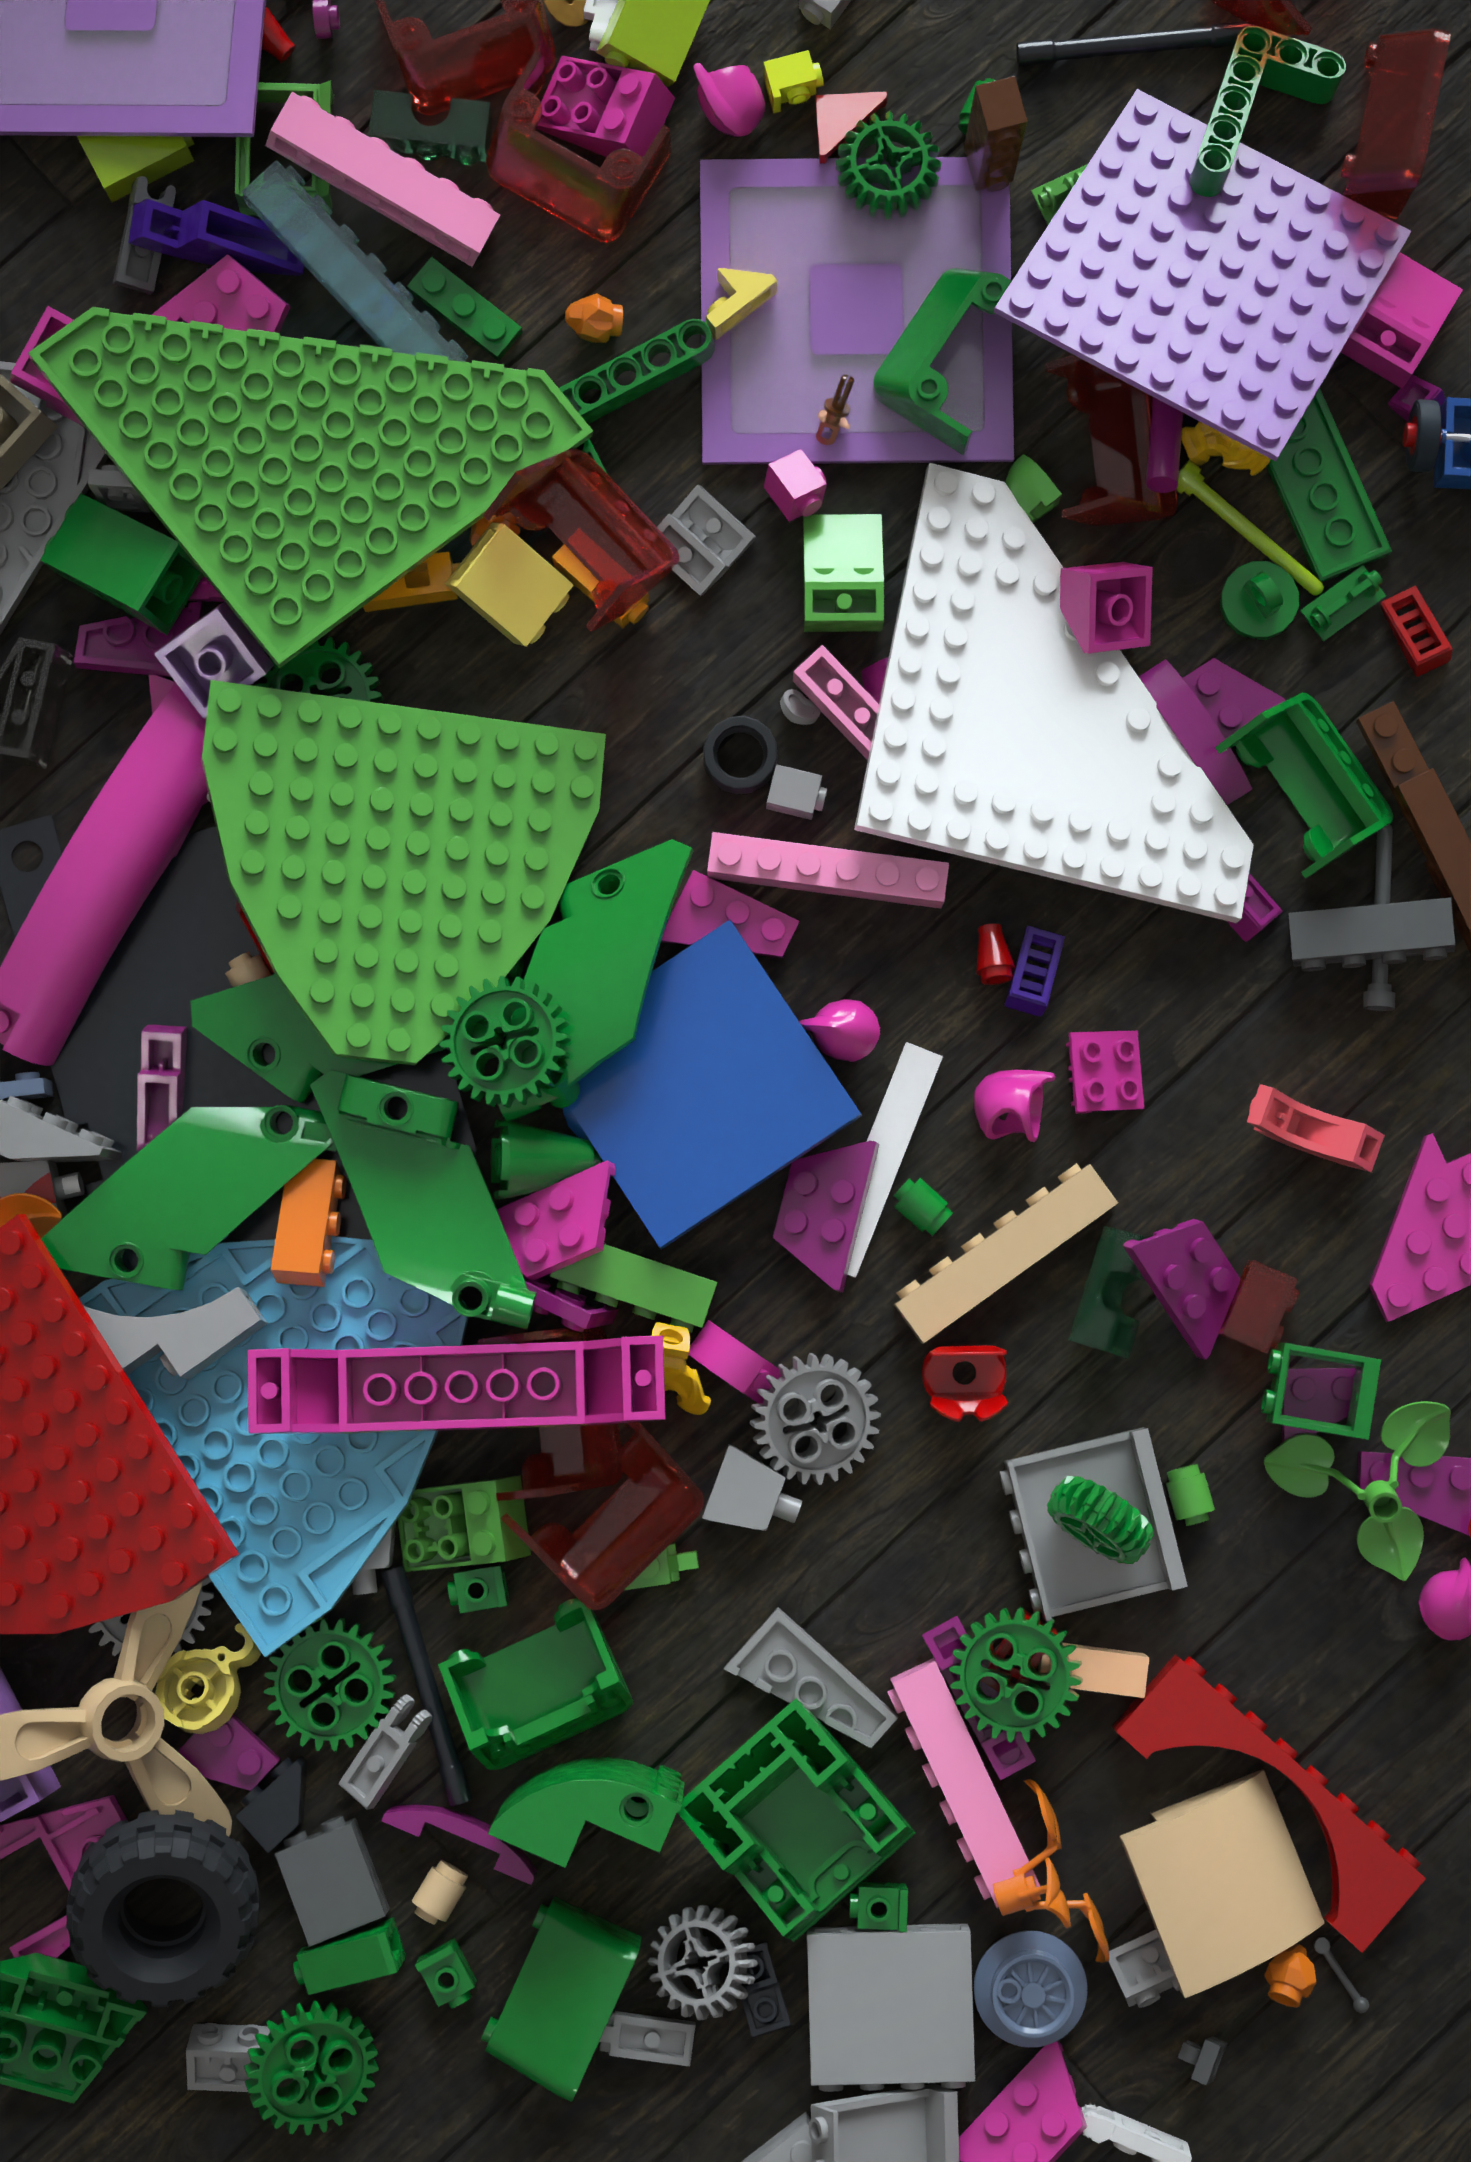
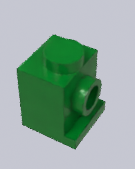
[448,1563,510,1614]
[849,1882,908,1932]
[415,1937,477,2009]

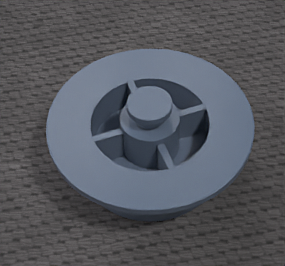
[973,1931,1087,2047]

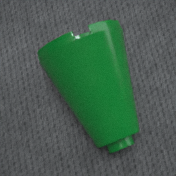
[490,1119,601,1199]

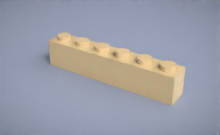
[893,1163,1118,1343]

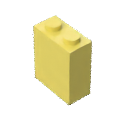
[445,522,573,647]

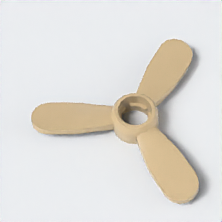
[0,1582,232,1837]

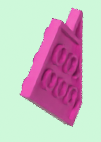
[1369,1133,1471,1322]

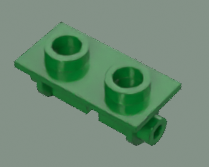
[1300,565,1386,642]

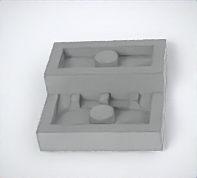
[643,485,757,596]

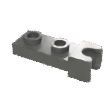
[113,176,176,295]

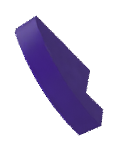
[128,199,308,276]

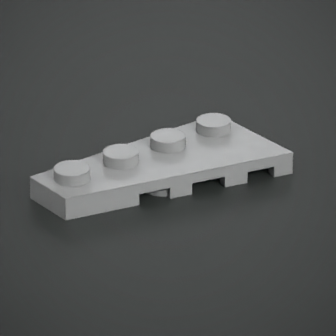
[724,1607,898,1748]

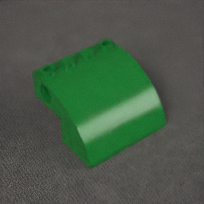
[677,1698,916,1942]
[488,1757,685,1868]

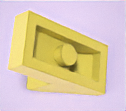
[706,268,777,340]

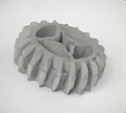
[647,1905,758,2020]

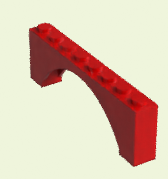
[1112,1655,1426,1953]

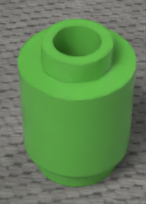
[1166,1464,1215,1526]

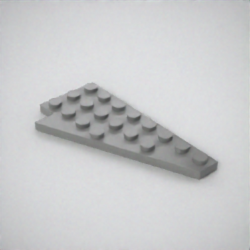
[0,361,109,634]

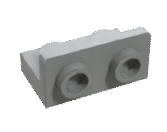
[88,465,150,513]
[1108,1930,1180,2008]
[186,2023,270,2092]

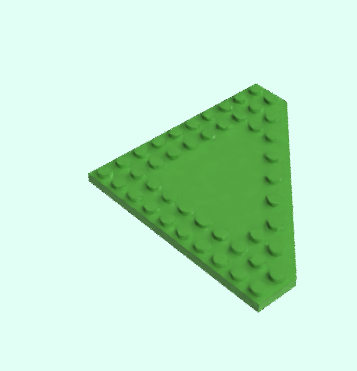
[28,307,593,668]

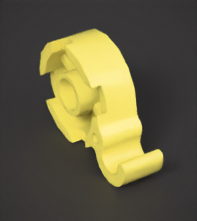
[155,1623,261,1734]

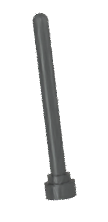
[1363,824,1396,1011]

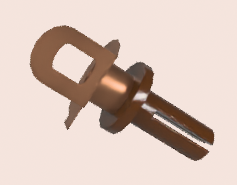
[816,374,854,445]

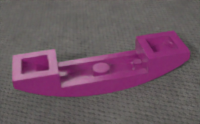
[1139,659,1252,806]
[922,1616,1036,1780]
[382,1804,537,1885]

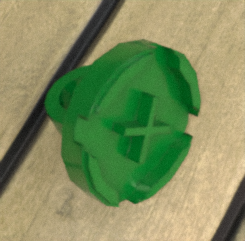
[1220,561,1299,640]

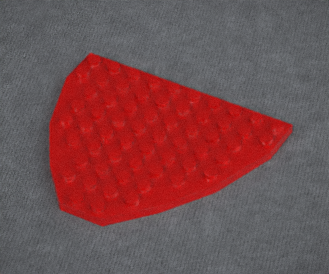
[0,1214,240,1634]

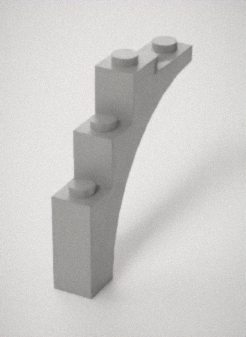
[82,1287,268,1380]

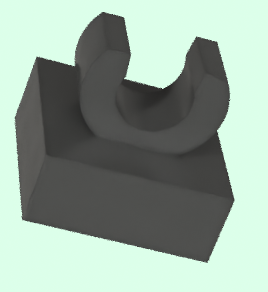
[1178,2036,1228,2086]

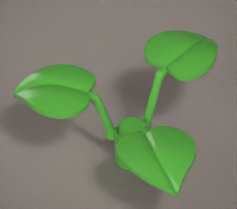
[1264,1401,1451,1581]

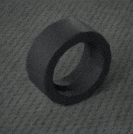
[703,716,778,794]

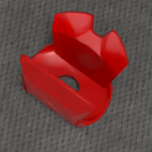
[922,1345,1008,1422]

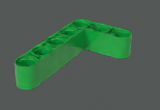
[1189,26,1346,197]
[559,319,715,505]

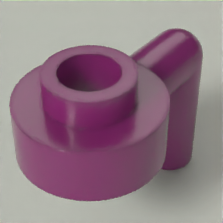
[313,0,340,39]

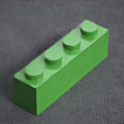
[550,1244,718,1333]

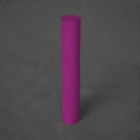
[1146,397,1183,493]

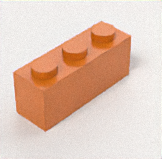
[271,1159,347,1287]

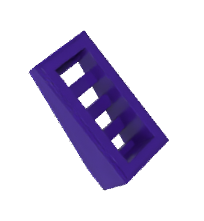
[1005,925,1065,1016]

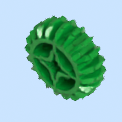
[836,110,941,220]
[1047,1476,1154,1564]

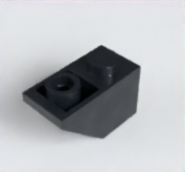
[235,1756,307,1853]

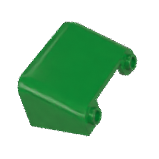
[438,1597,633,1770]
[481,1896,642,2102]

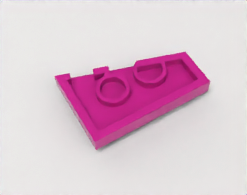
[661,870,800,958]

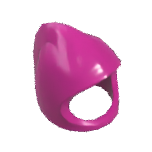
[693,63,765,137]
[799,999,880,1062]
[974,1070,1056,1142]
[1419,1557,1471,1640]

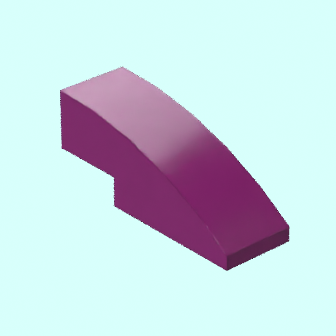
[137,1024,187,1151]

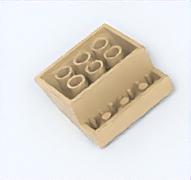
[1120,1769,1325,1998]

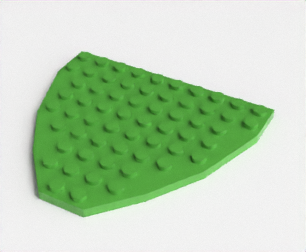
[201,680,606,1066]

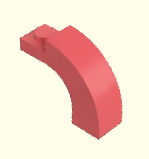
[1247,1084,1385,1172]

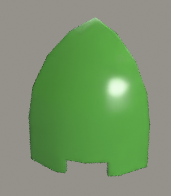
[1005,454,1062,523]

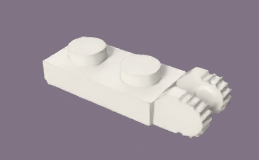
[1081,2103,1192,2162]

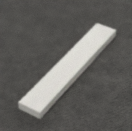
[847,1042,943,1278]

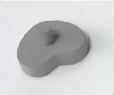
[780,689,821,725]

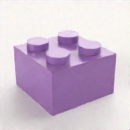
[154,601,274,719]

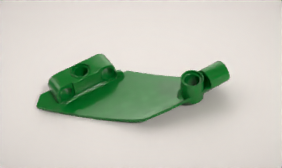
[497,839,694,1121]
[190,974,513,1103]
[310,1069,537,1330]
[41,1105,337,1290]

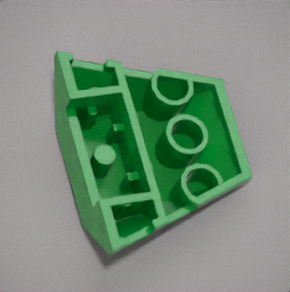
[0,1953,148,2104]

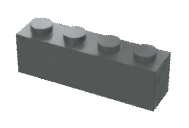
[1289,898,1455,972]

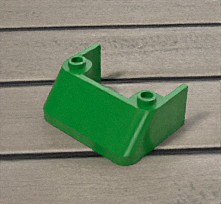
[873,268,1012,455]
[1215,693,1393,879]

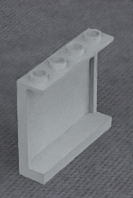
[999,1427,1188,1621]
[807,1923,975,2092]
[809,2083,959,2162]

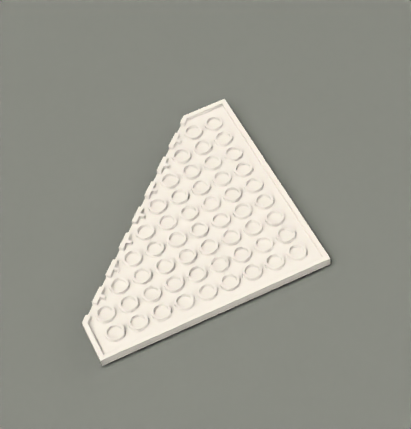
[854,463,1254,923]

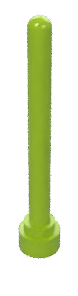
[1175,459,1324,596]

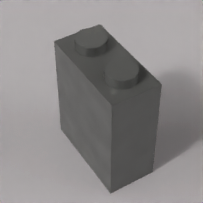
[275,1815,390,1947]

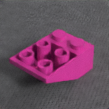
[532,56,675,167]
[1341,252,1463,389]

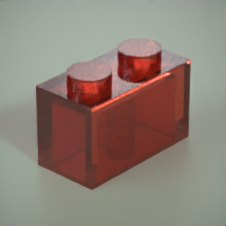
[1218,1260,1299,1353]

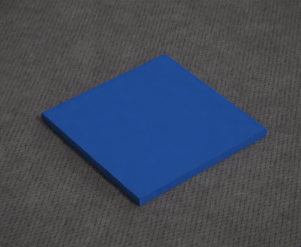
[555,920,862,1249]

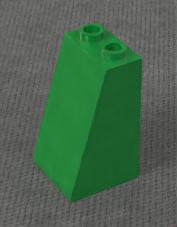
[40,493,204,635]

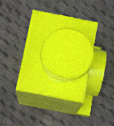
[763,50,824,113]

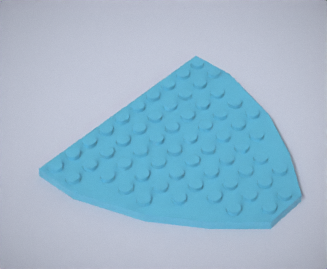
[79,1236,469,1657]

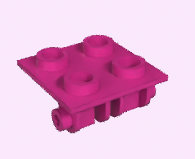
[1066,1030,1144,1114]

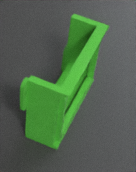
[235,80,334,217]

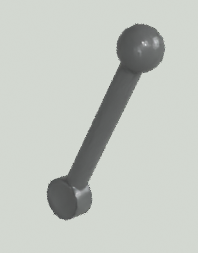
[1313,1937,1369,2013]

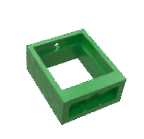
[1261,1343,1381,1440]

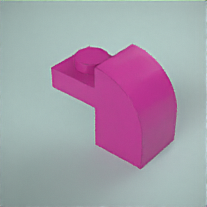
[688,1320,781,1403]

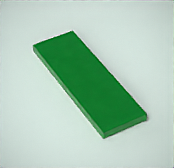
[1266,388,1392,582]

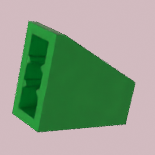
[293,1917,406,1995]

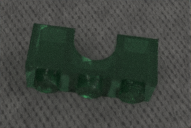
[369,90,493,165]
[1068,1226,1147,1359]

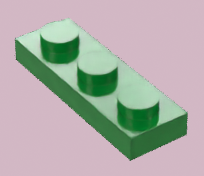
[407,257,523,362]

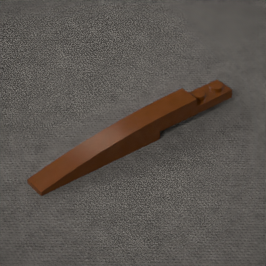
[1356,701,1471,954]

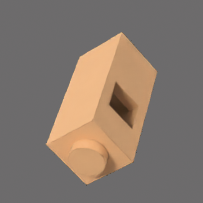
[1038,1642,1149,1698]

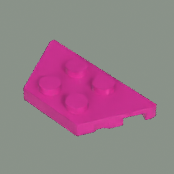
[497,1160,616,1281]
[959,2040,1087,2162]

